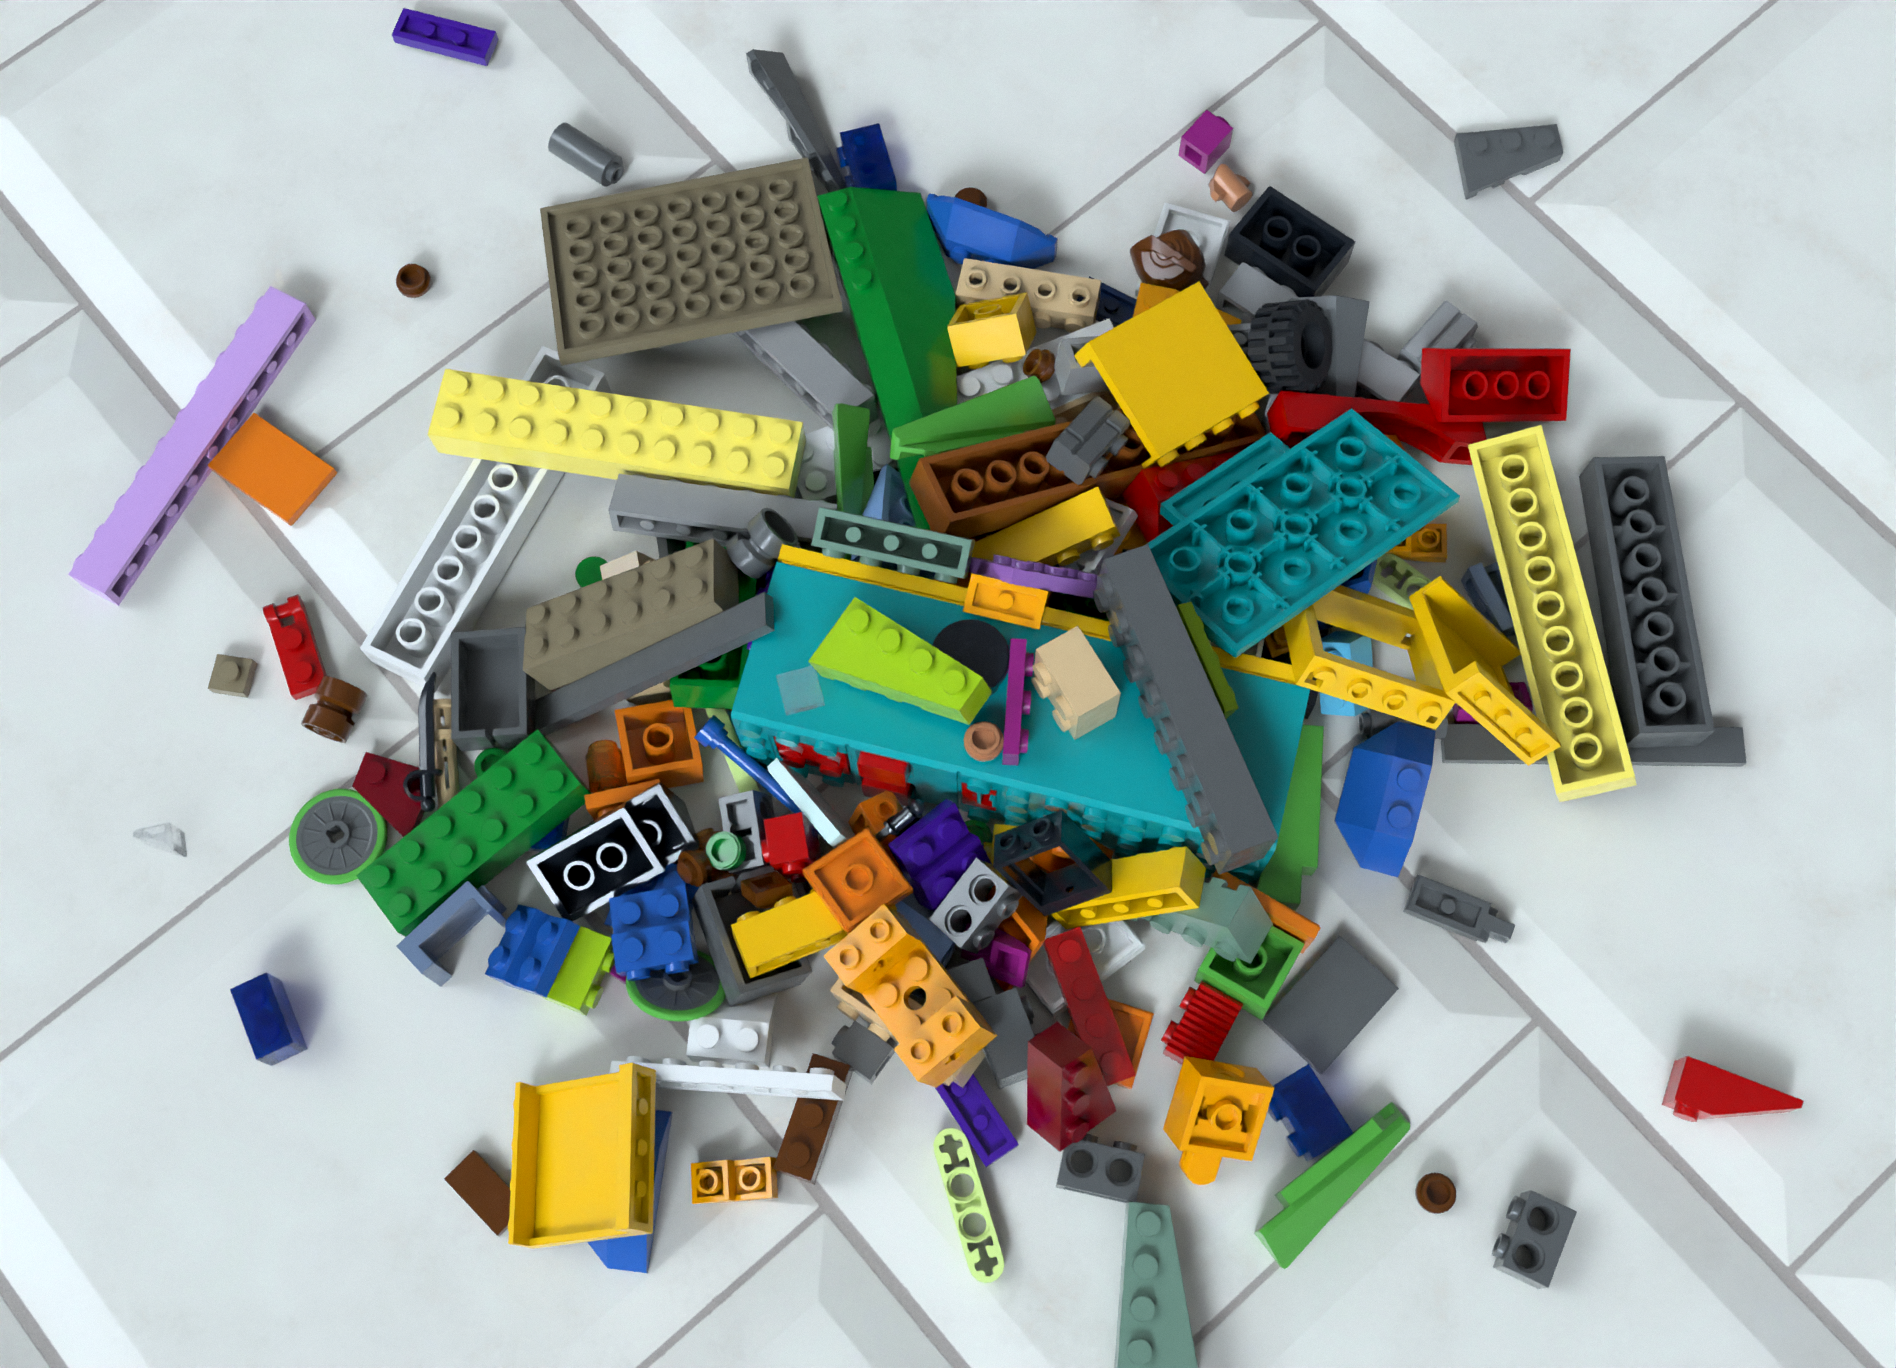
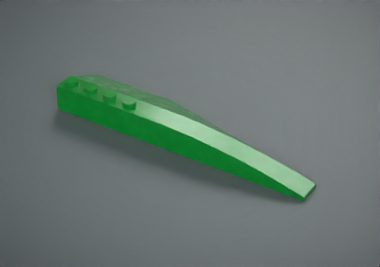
[817,187,957,530]

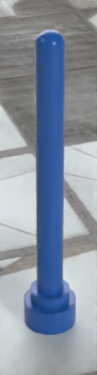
[694,715,827,842]

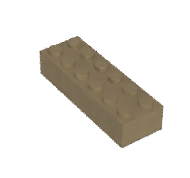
[523,538,739,691]

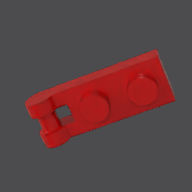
[263,594,327,700]

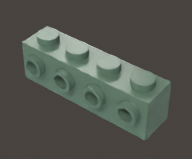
[811,507,975,584]

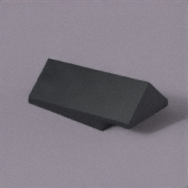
[526,782,700,922]

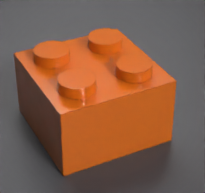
[615,700,704,788]

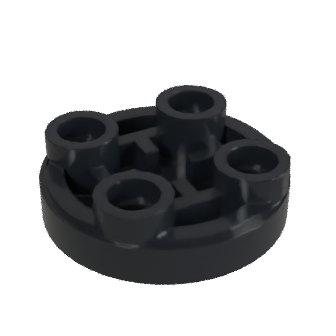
[932,619,1010,695]

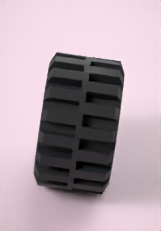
[1248,299,1332,394]

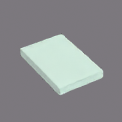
[767,758,855,848]

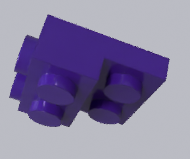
[888,799,992,912]

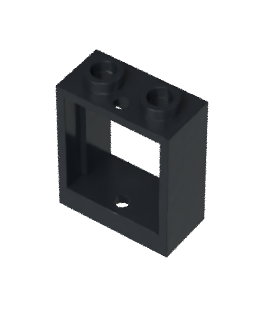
[993,810,1112,916]

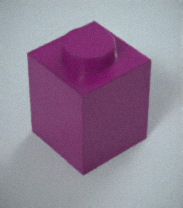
[1178,109,1233,174]

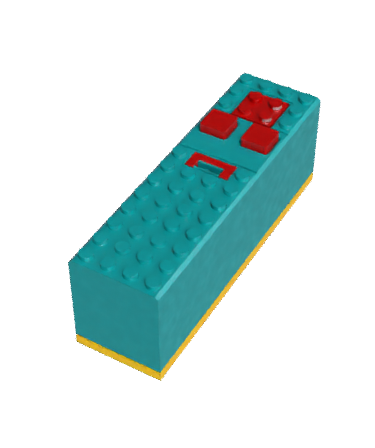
[731,544,1313,884]

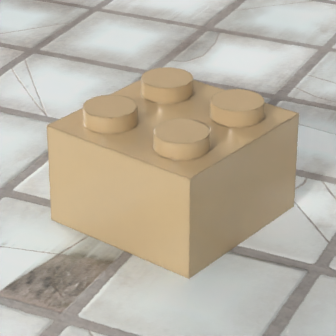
[1032,626,1121,740]

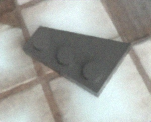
[1454,124,1563,200]

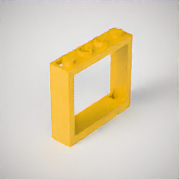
[1283,585,1456,730]

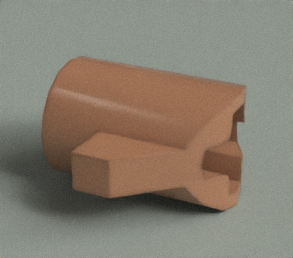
[1208,164,1253,212]

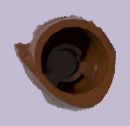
[1129,229,1209,291]

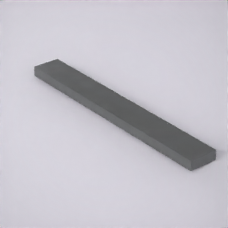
[534,592,775,736]
[1441,724,1746,767]

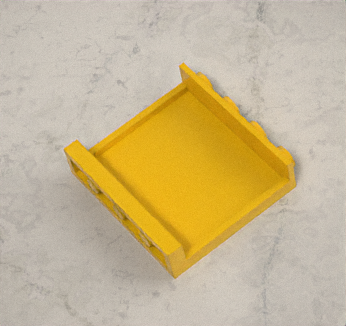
[1074,281,1269,469]
[1409,576,1561,766]
[508,1063,656,1249]

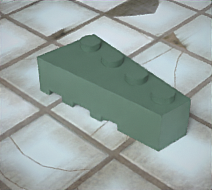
[1130,855,1273,963]
[1114,1202,1198,1368]

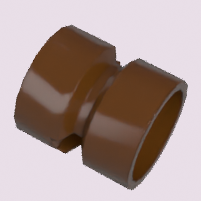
[301,676,368,743]

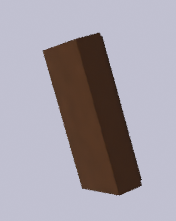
[444,1150,511,1237]

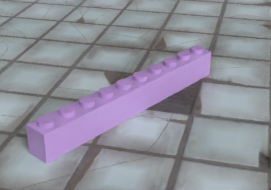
[68,286,316,606]

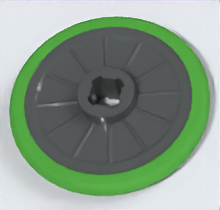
[289,789,387,885]
[626,950,726,1021]

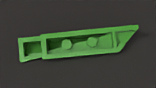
[890,376,1056,460]
[832,403,874,560]
[1257,725,1324,911]
[1254,1102,1410,1269]

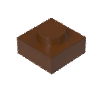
[740,871,793,908]

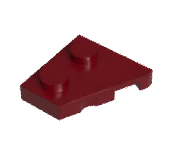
[352,752,436,837]

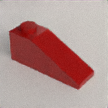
[1662,1056,1804,1122]

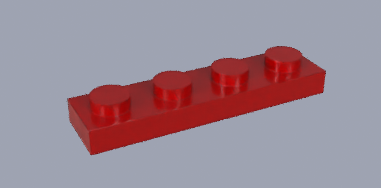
[1043,927,1136,1086]

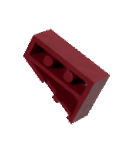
[1027,1021,1117,1152]

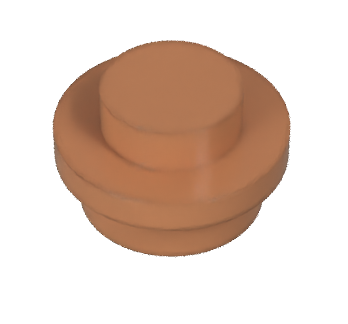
[964,721,1004,762]

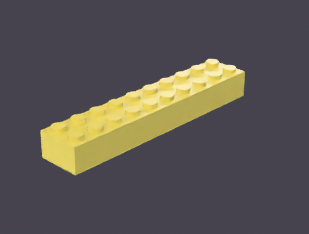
[427,369,806,498]
[1468,425,1637,802]

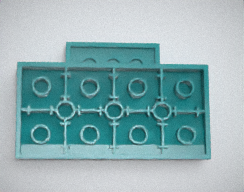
[1147,408,1460,658]

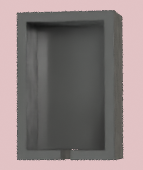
[451,627,535,751]
[691,865,812,1007]

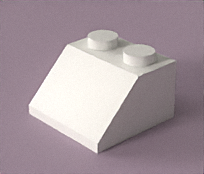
[686,992,778,1069]

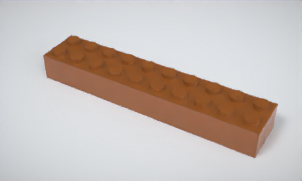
[909,408,1267,538]

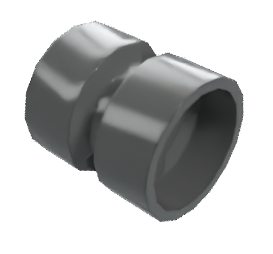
[726,508,798,579]

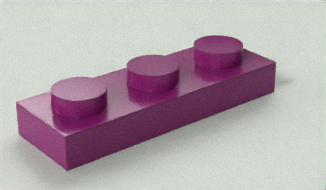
[1002,638,1034,766]

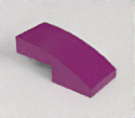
[961,919,1031,988]

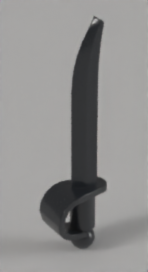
[403,672,443,812]
[809,799,925,891]

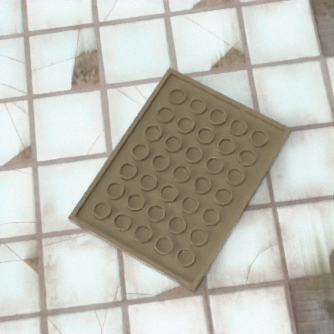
[540,157,843,366]

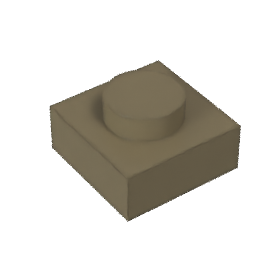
[208,654,257,698]

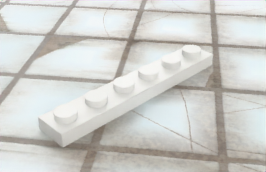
[609,1056,846,1100]

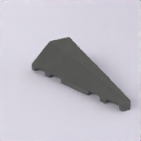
[746,49,848,192]
[1288,295,1370,398]

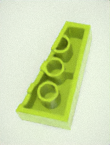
[808,597,992,725]

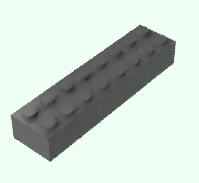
[1579,456,1715,748]
[1093,544,1278,874]

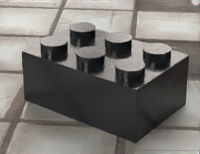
[1224,186,1356,298]

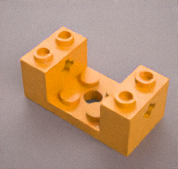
[823,904,998,1088]

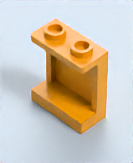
[963,573,1053,630]

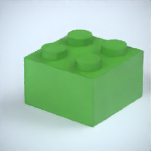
[1194,926,1305,1020]

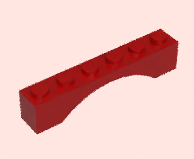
[1267,391,1487,465]

